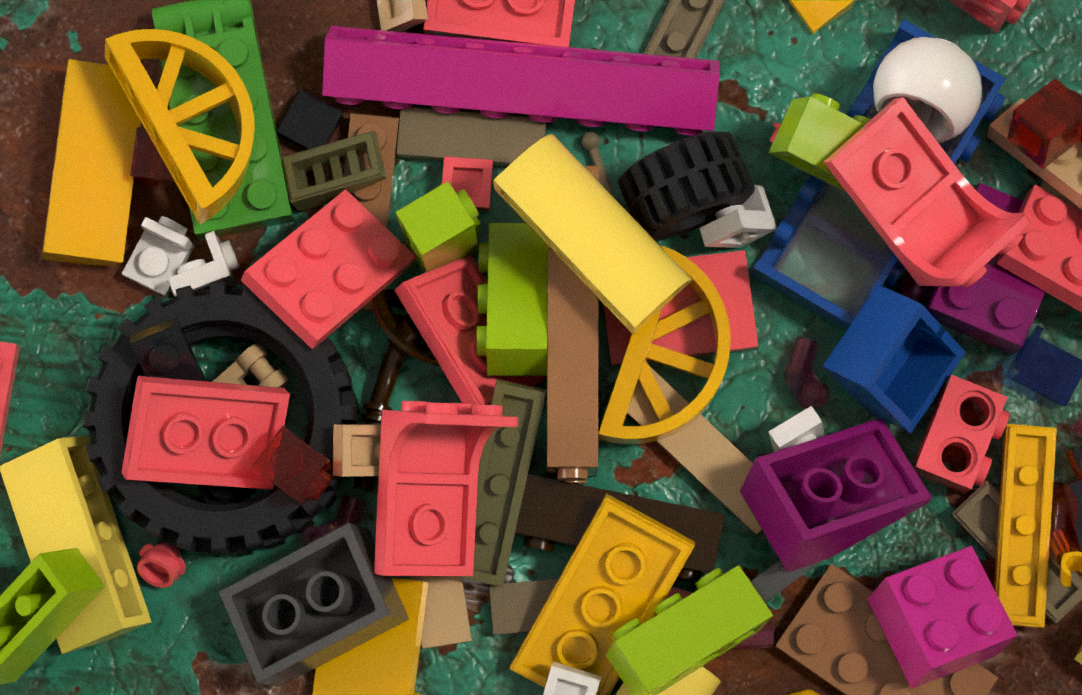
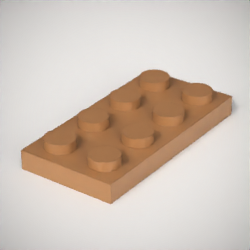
[774,563,998,695]

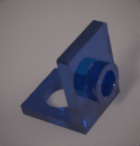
[1005,325,1082,407]

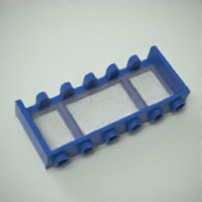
[750,19,1006,331]

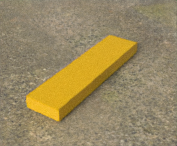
[994,424,1057,629]

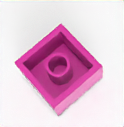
[867,546,1018,689]

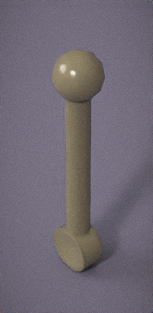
[581,132,615,198]

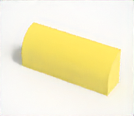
[494,134,692,335]
[0,435,152,654]

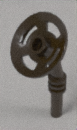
[353,289,440,491]

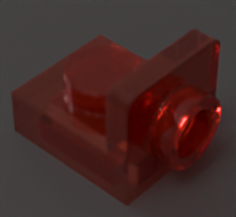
[130,127,175,186]
[251,426,333,505]

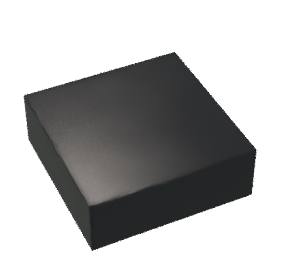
[277,90,344,150]

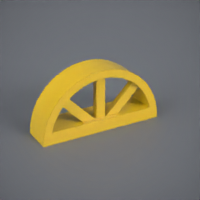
[105,29,255,225]
[598,246,731,444]

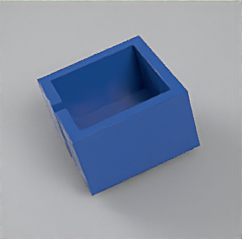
[823,285,966,434]

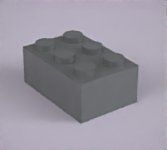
[219,523,409,687]

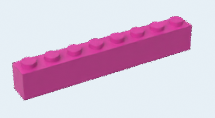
[322,26,720,136]

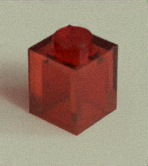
[1007,78,1082,169]

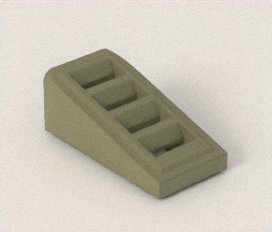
[281,130,387,211]

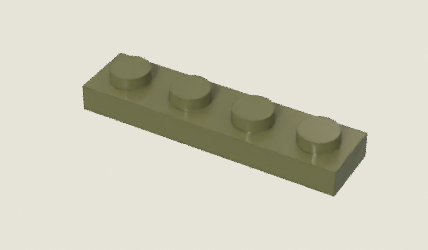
[454,379,546,587]

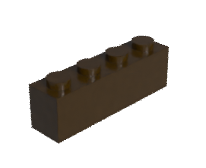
[515,474,725,583]

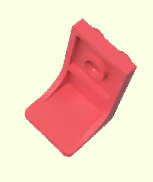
[824,97,1030,288]
[374,401,518,576]

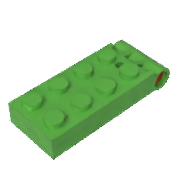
[152,0,295,241]

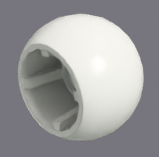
[873,37,982,143]

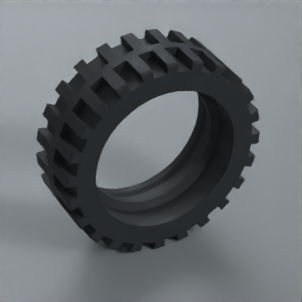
[83,282,359,557]

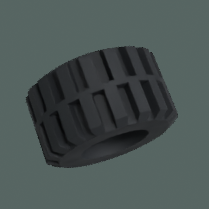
[618,132,755,240]

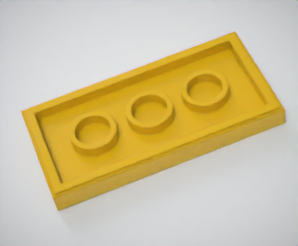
[509,493,695,695]

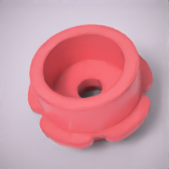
[137,542,186,588]

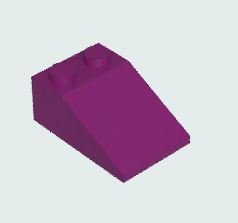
[926,183,1045,355]
[740,418,932,572]

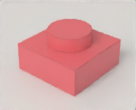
[442,156,493,212]

